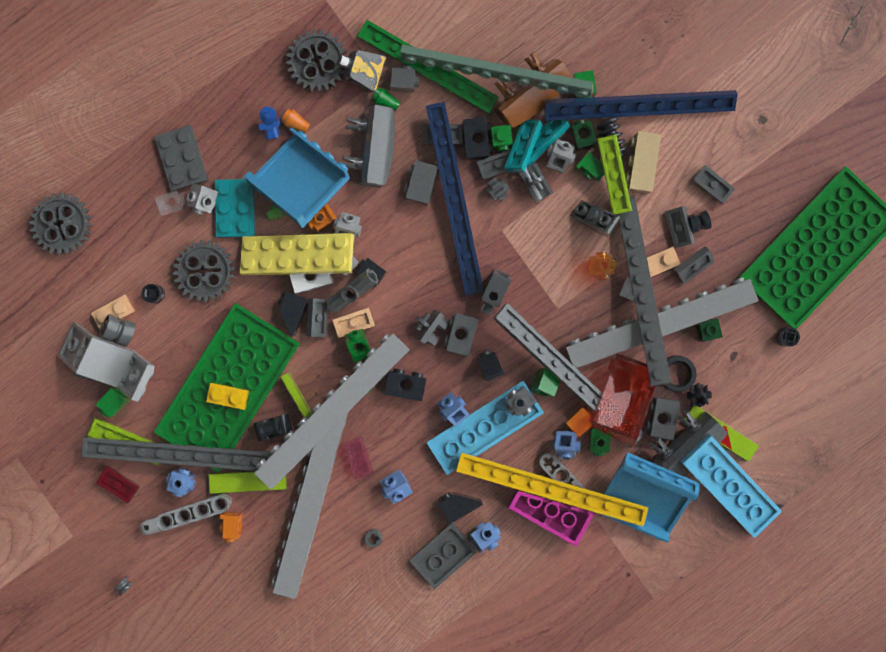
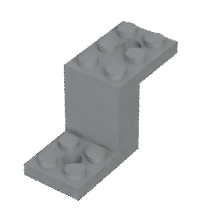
[57,322,155,402]

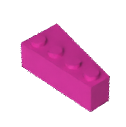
[506,490,595,547]

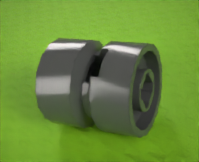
[100,314,135,346]

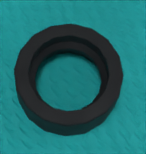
[663,355,697,392]

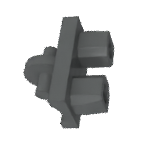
[519,163,553,202]
[415,310,449,346]

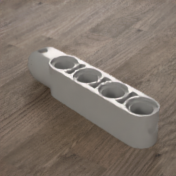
[138,493,232,535]

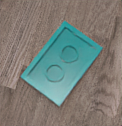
[215,179,255,238]

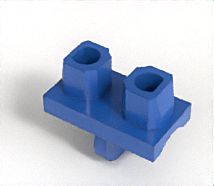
[259,106,281,140]

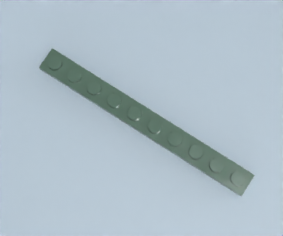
[400,45,593,98]

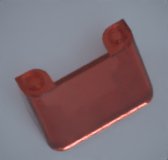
[588,354,656,447]

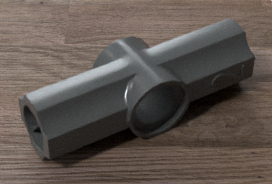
[326,269,378,313]

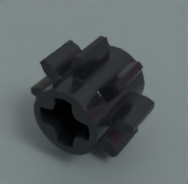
[687,383,712,407]

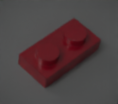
[96,466,140,503]

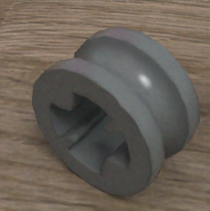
[365,529,382,548]
[114,577,133,596]

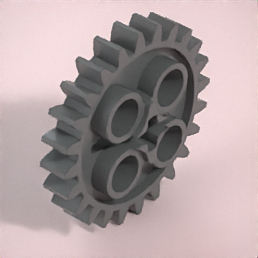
[286,29,348,93]
[29,192,93,255]
[173,240,236,302]

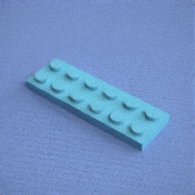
[427,381,544,475]
[680,434,782,538]

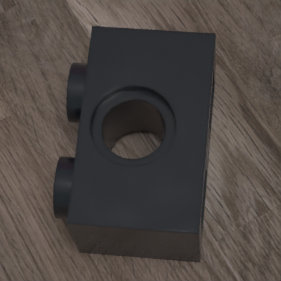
[462,117,493,161]
[384,368,427,401]

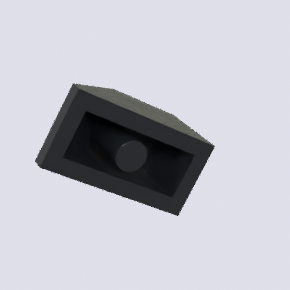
[278,291,308,335]
[477,350,504,382]
[438,492,483,524]

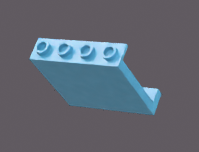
[244,127,350,228]
[601,452,700,543]

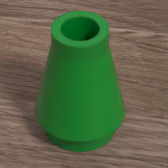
[371,87,401,112]

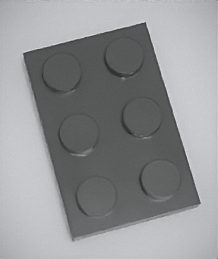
[154,125,209,192]
[409,523,478,590]

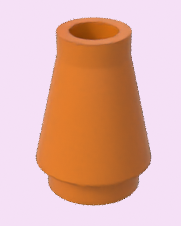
[281,109,310,134]

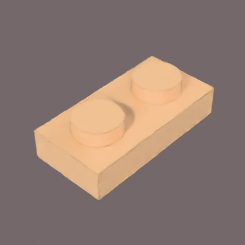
[647,247,681,277]
[91,295,135,330]
[333,308,375,338]

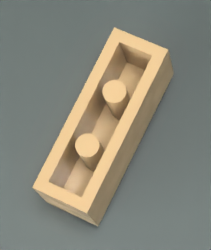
[626,131,661,194]

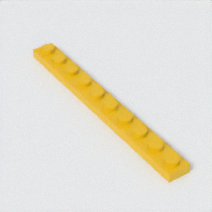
[456,453,649,526]

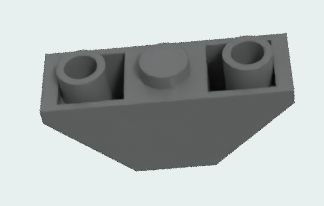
[571,200,620,238]

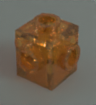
[587,252,617,280]

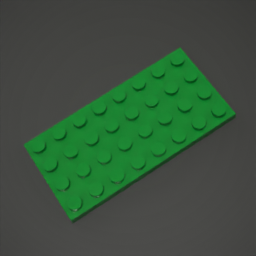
[738,166,886,329]
[154,303,301,473]

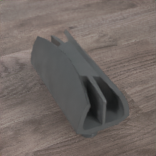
[342,105,395,188]
[649,410,728,477]

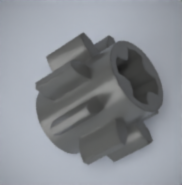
[486,178,510,201]

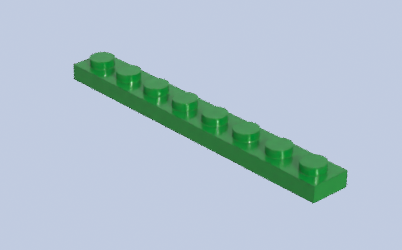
[357,20,499,114]

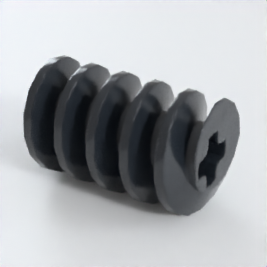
[596,117,629,158]

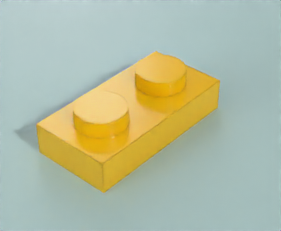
[206,383,249,410]

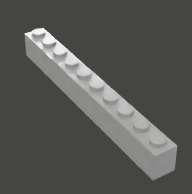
[566,277,758,368]
[255,334,410,489]
[271,413,348,599]

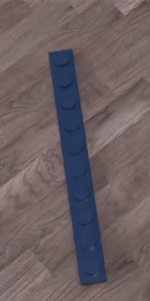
[544,90,738,121]
[426,102,484,295]

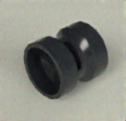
[688,211,712,234]
[142,284,165,303]
[775,328,800,347]

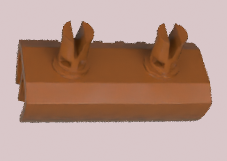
[494,52,572,127]

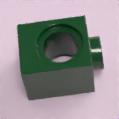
[570,120,597,151]
[695,318,723,342]

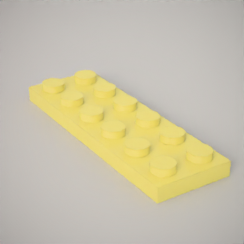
[239,233,354,275]

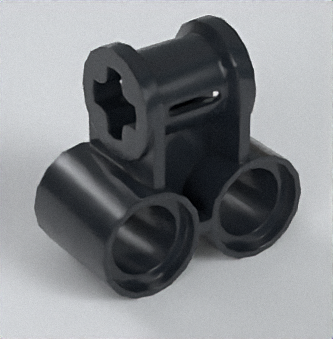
[253,414,293,442]

